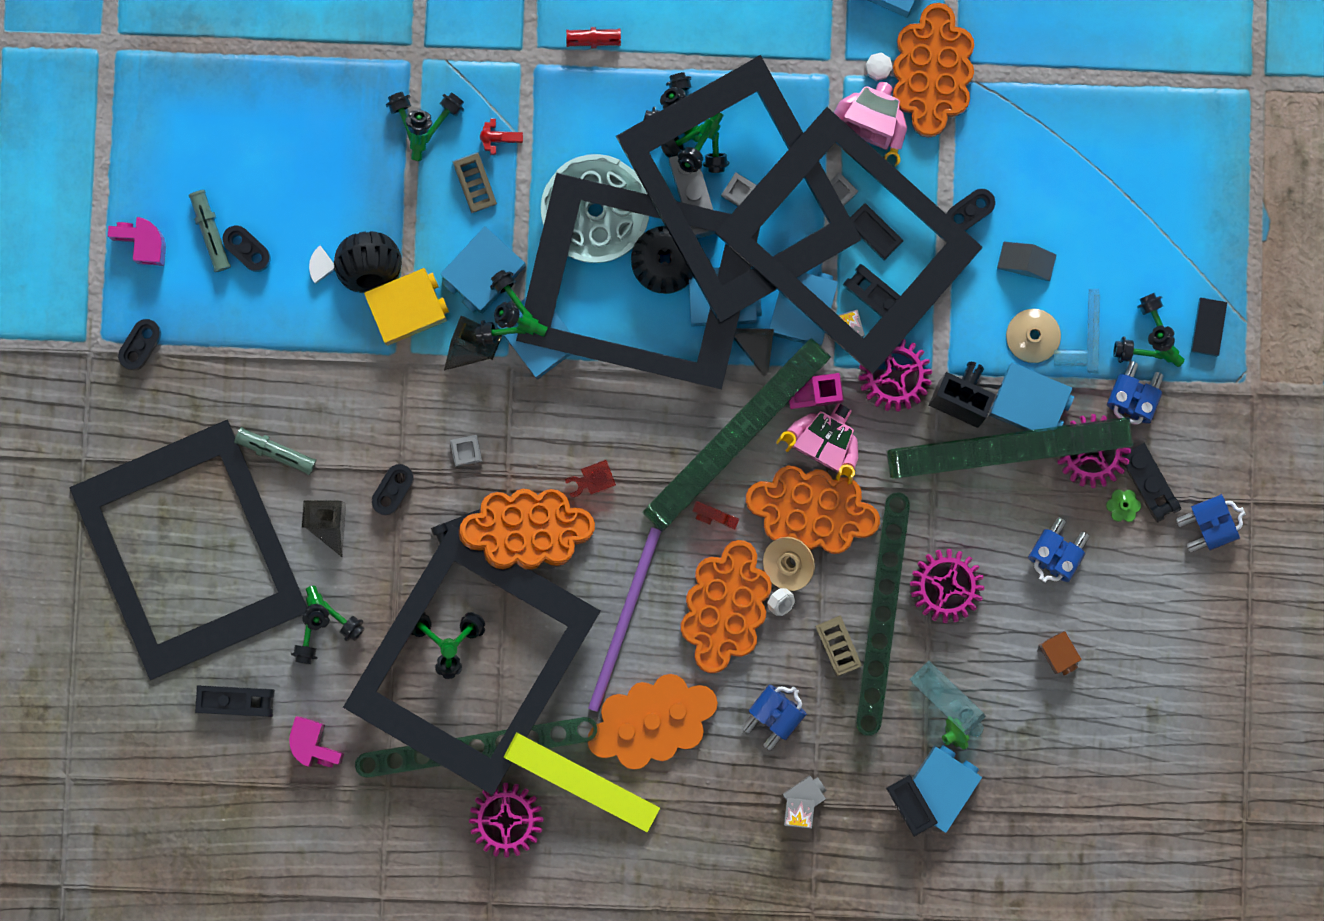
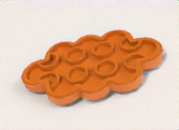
[892,3,974,138]
[746,466,880,554]
[459,489,595,570]
[681,540,772,674]
[587,674,718,770]

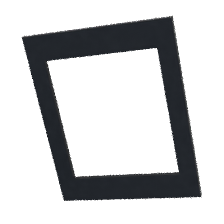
[616,55,862,323]
[715,107,983,374]
[516,173,760,390]
[69,419,307,680]
[343,525,601,795]

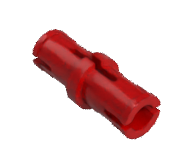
[566,27,621,49]

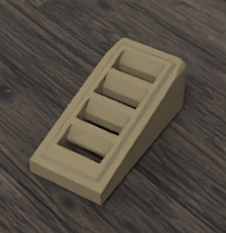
[452,152,497,213]
[815,615,862,677]

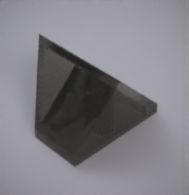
[444,316,502,371]
[734,328,774,377]
[302,500,346,557]

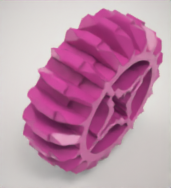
[858,339,932,412]
[1056,414,1131,488]
[910,549,984,623]
[469,782,544,858]

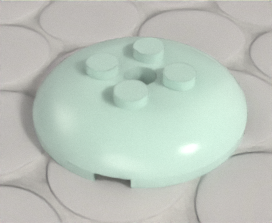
[541,154,649,263]

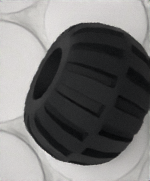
[631,226,693,294]
[334,231,402,293]

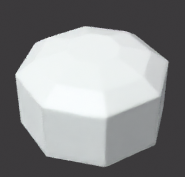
[865,53,893,81]
[767,588,795,616]

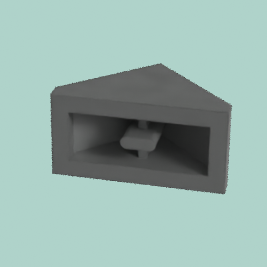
[997,242,1056,281]

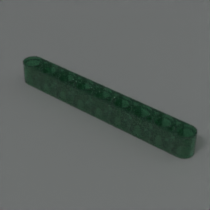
[642,338,831,532]
[886,417,1134,478]
[855,492,910,736]
[355,717,600,778]

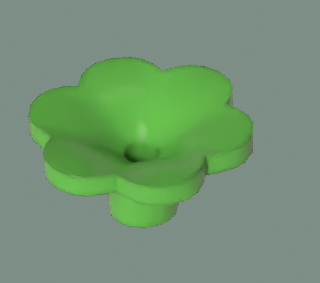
[1106,490,1141,522]
[942,717,969,750]

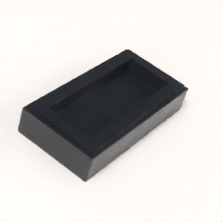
[850,203,904,261]
[1191,298,1227,357]
[886,774,938,837]

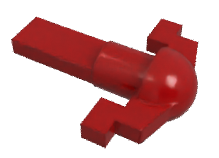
[480,119,523,155]

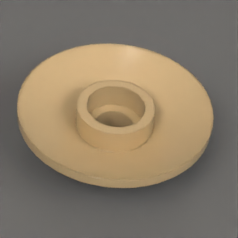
[1006,309,1061,363]
[763,537,815,591]

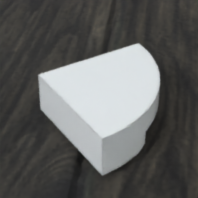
[309,246,335,284]

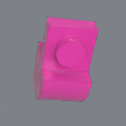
[108,217,166,266]
[787,373,844,410]
[289,716,344,768]

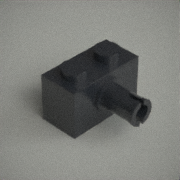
[928,361,996,428]

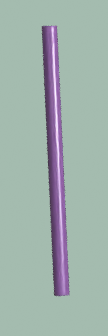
[588,527,661,712]

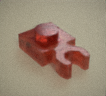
[565,460,616,498]
[692,501,739,530]

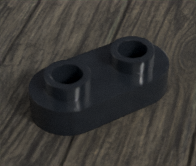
[946,189,995,231]
[222,225,271,272]
[118,319,161,370]
[372,464,414,515]

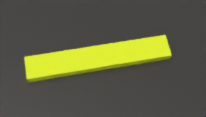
[504,732,660,832]

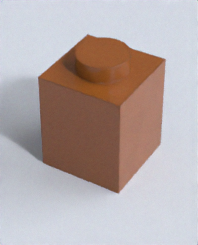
[1038,631,1082,676]

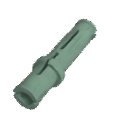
[188,190,231,272]
[234,427,317,475]

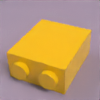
[364,268,449,346]

